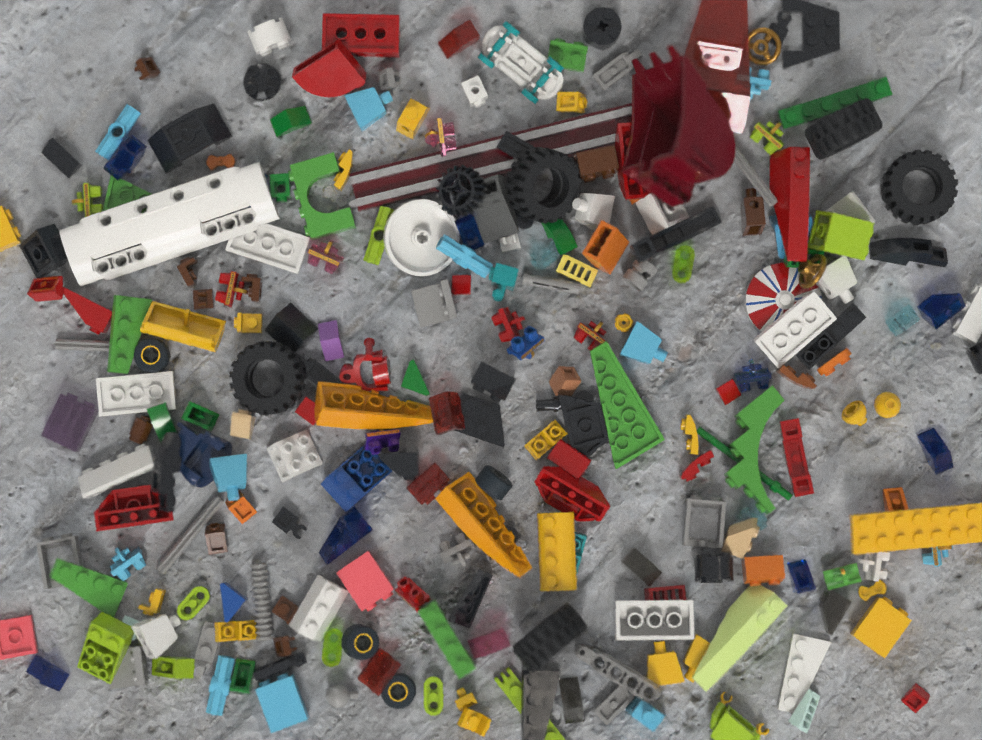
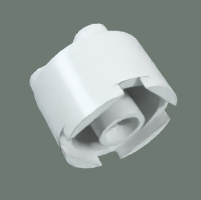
[247,17,291,57]

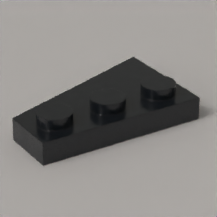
[447,569,493,628]

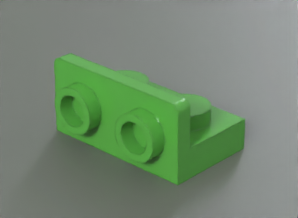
[548,38,588,72]

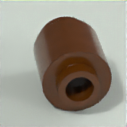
[129,415,153,445]

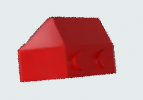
[615,122,649,200]
[534,466,611,521]
[94,485,174,532]

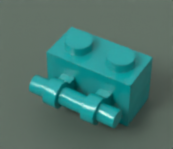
[489,263,519,302]

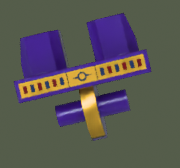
[364,429,401,455]

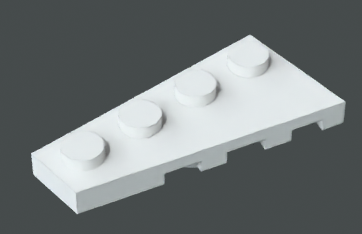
[777,633,831,713]

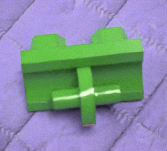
[822,563,862,590]

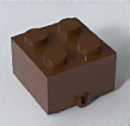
[573,145,619,183]

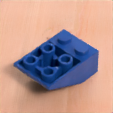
[321,446,392,512]

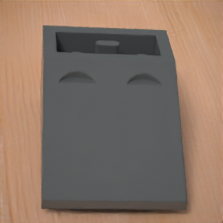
[464,174,519,243]

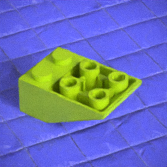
[77,612,134,684]

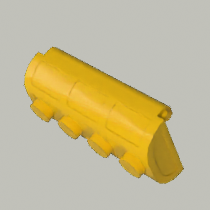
[140,301,226,353]
[537,512,577,591]

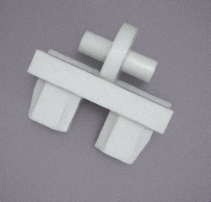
[858,551,890,582]

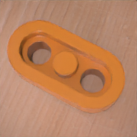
[816,347,852,377]

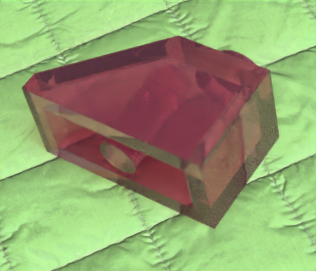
[468,627,510,659]

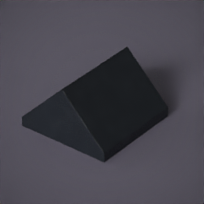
[265,303,318,353]

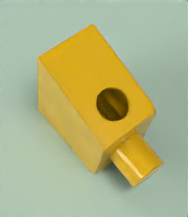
[396,98,430,140]
[683,634,710,683]
[646,641,685,686]

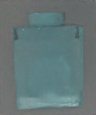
[737,506,768,531]

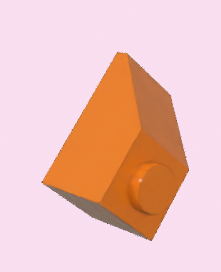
[883,487,909,511]

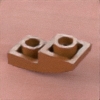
[776,365,817,389]

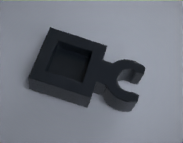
[763,11,792,46]
[272,507,307,539]

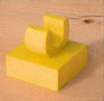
[455,687,478,712]

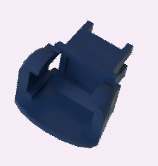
[176,422,233,488]

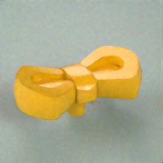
[858,579,887,601]

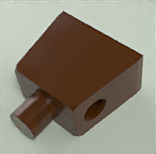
[741,188,766,236]

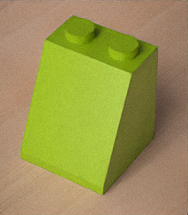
[808,210,874,261]

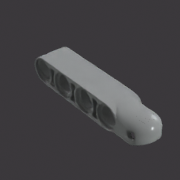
[575,644,661,702]

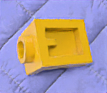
[556,92,587,114]
[234,312,263,333]
[138,588,166,616]
[457,707,491,737]

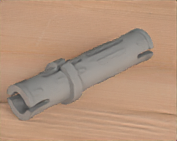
[522,272,581,295]

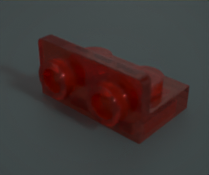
[429,391,465,435]
[357,648,401,696]

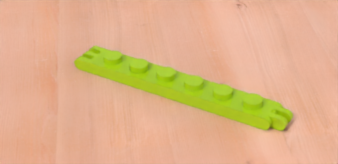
[493,667,566,740]

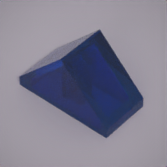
[787,559,816,594]

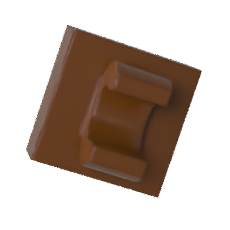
[134,57,161,80]
[193,289,214,310]
[273,636,297,657]

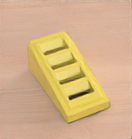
[556,254,598,288]

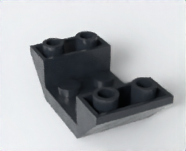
[147,103,233,174]

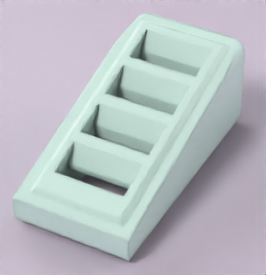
[788,689,820,734]

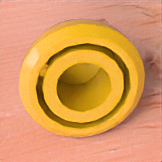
[874,392,901,418]
[841,400,867,426]

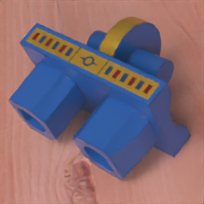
[507,326,545,361]

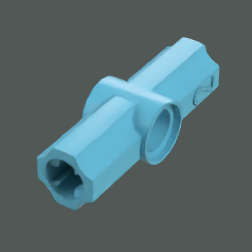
[95,104,141,161]
[436,234,493,278]
[206,655,235,716]

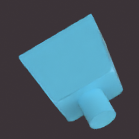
[345,87,393,131]
[619,322,668,364]
[209,454,247,501]
[625,695,666,732]

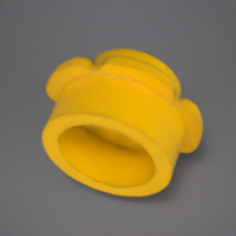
[615,313,633,332]

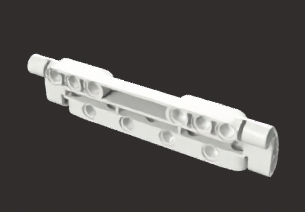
[60,162,280,286]

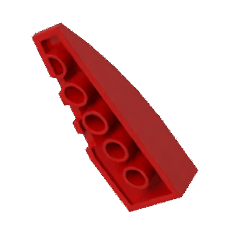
[769,147,810,262]

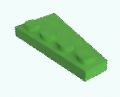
[107,295,153,374]
[49,558,128,617]

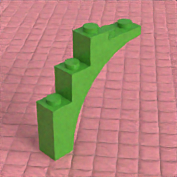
[724,385,784,515]

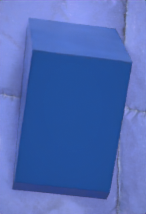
[220,582,247,622]

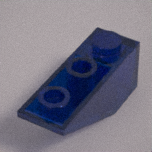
[319,506,373,565]

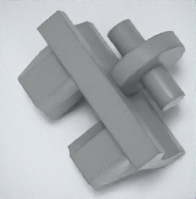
[439,532,476,567]

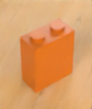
[582,220,629,275]

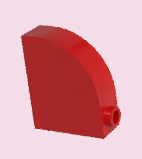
[292,39,367,97]

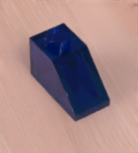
[917,293,966,330]
[917,428,954,475]

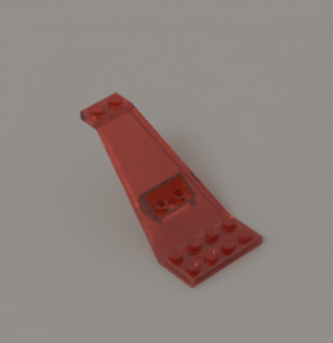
[683,0,750,133]

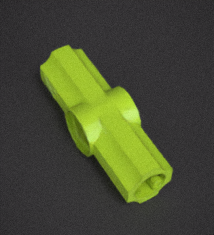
[363,206,394,266]

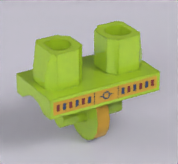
[750,121,785,155]
[72,183,103,217]

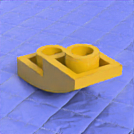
[333,149,353,191]
[680,415,698,455]
[524,420,567,460]
[215,620,257,642]

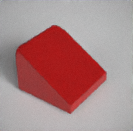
[452,275,471,295]
[715,379,741,405]
[901,683,930,713]

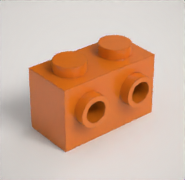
[741,555,785,586]

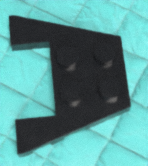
[781,0,840,69]

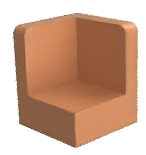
[549,366,582,396]

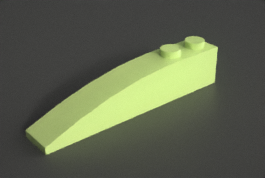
[692,585,787,691]

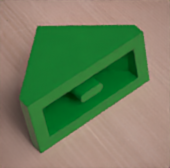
[270,106,312,137]
[401,359,430,396]
[181,401,220,432]
[229,658,256,693]

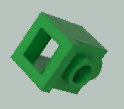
[269,173,292,203]

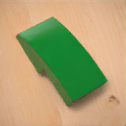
[542,219,578,255]
[147,402,178,442]

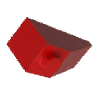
[63,287,112,335]

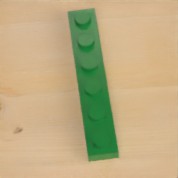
[777,77,893,130]

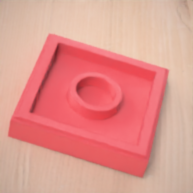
[0,615,38,660]

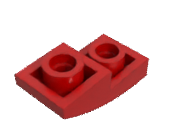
[679,450,714,482]

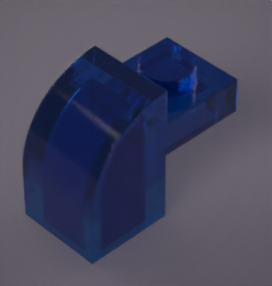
[104,135,147,181]

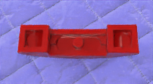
[780,418,814,497]

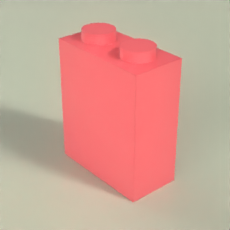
[336,551,395,611]

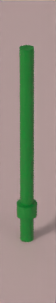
[697,427,793,501]

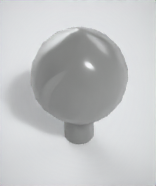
[325,685,358,708]

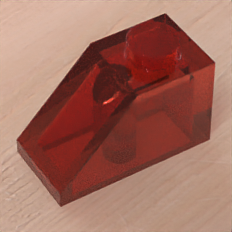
[438,19,480,60]

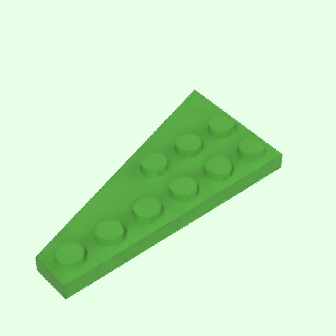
[589,341,665,469]

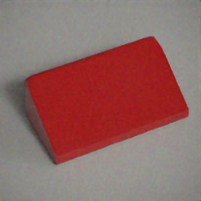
[27,276,63,302]
[547,439,592,479]

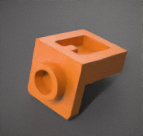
[225,490,257,524]

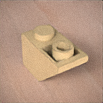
[230,409,256,439]
[721,517,759,559]

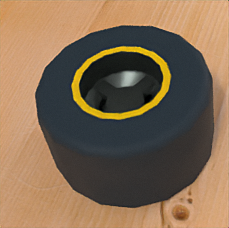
[134,338,171,373]
[475,465,513,500]
[341,624,379,660]
[381,673,416,709]

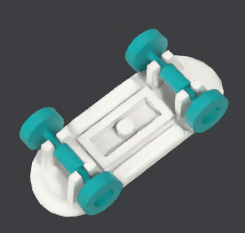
[478,21,564,104]

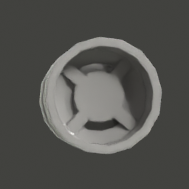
[622,259,658,292]

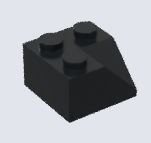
[471,361,516,403]

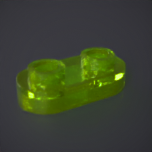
[672,245,695,284]
[322,628,343,667]

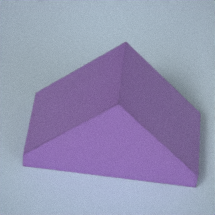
[318,320,344,361]

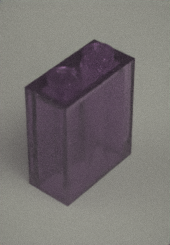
[41,392,99,452]

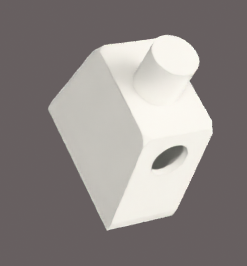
[572,193,615,231]
[812,256,857,304]
[131,614,181,658]

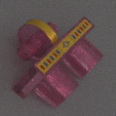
[425,118,456,157]
[307,240,344,274]

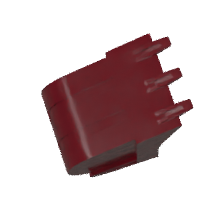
[621,45,736,207]

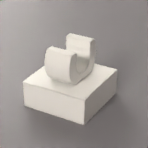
[499,233,521,253]

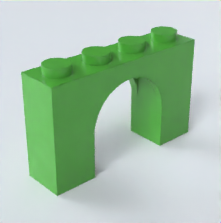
[288,152,356,240]
[418,599,476,679]

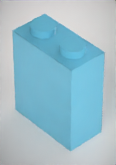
[255,672,309,733]

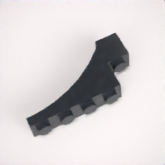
[629,206,722,264]

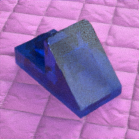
[454,214,485,250]
[26,655,70,691]

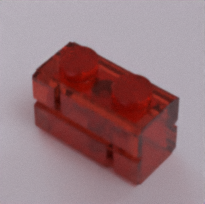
[407,462,451,505]

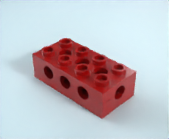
[322,13,400,57]

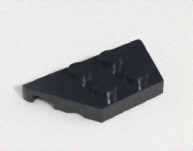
[434,393,505,448]
[558,394,609,457]

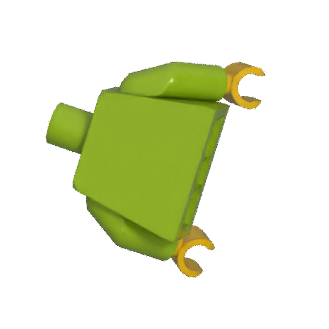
[710,692,769,740]

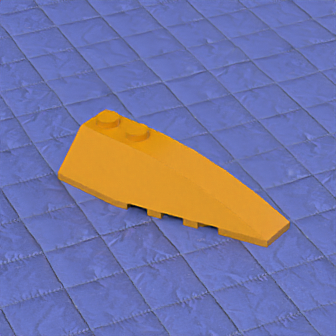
[314,381,434,429]
[435,472,532,578]

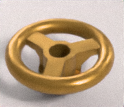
[744,27,782,66]
[798,254,827,289]

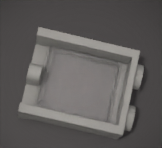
[682,495,726,549]
[36,533,83,589]

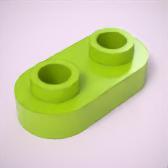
[177,586,210,620]
[424,676,443,716]

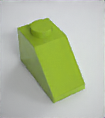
[151,656,195,679]

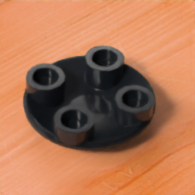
[243,63,281,101]

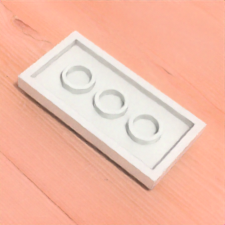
[225,218,310,274]
[753,290,837,369]
[96,371,177,417]

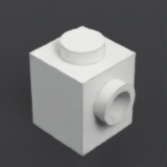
[461,75,488,107]

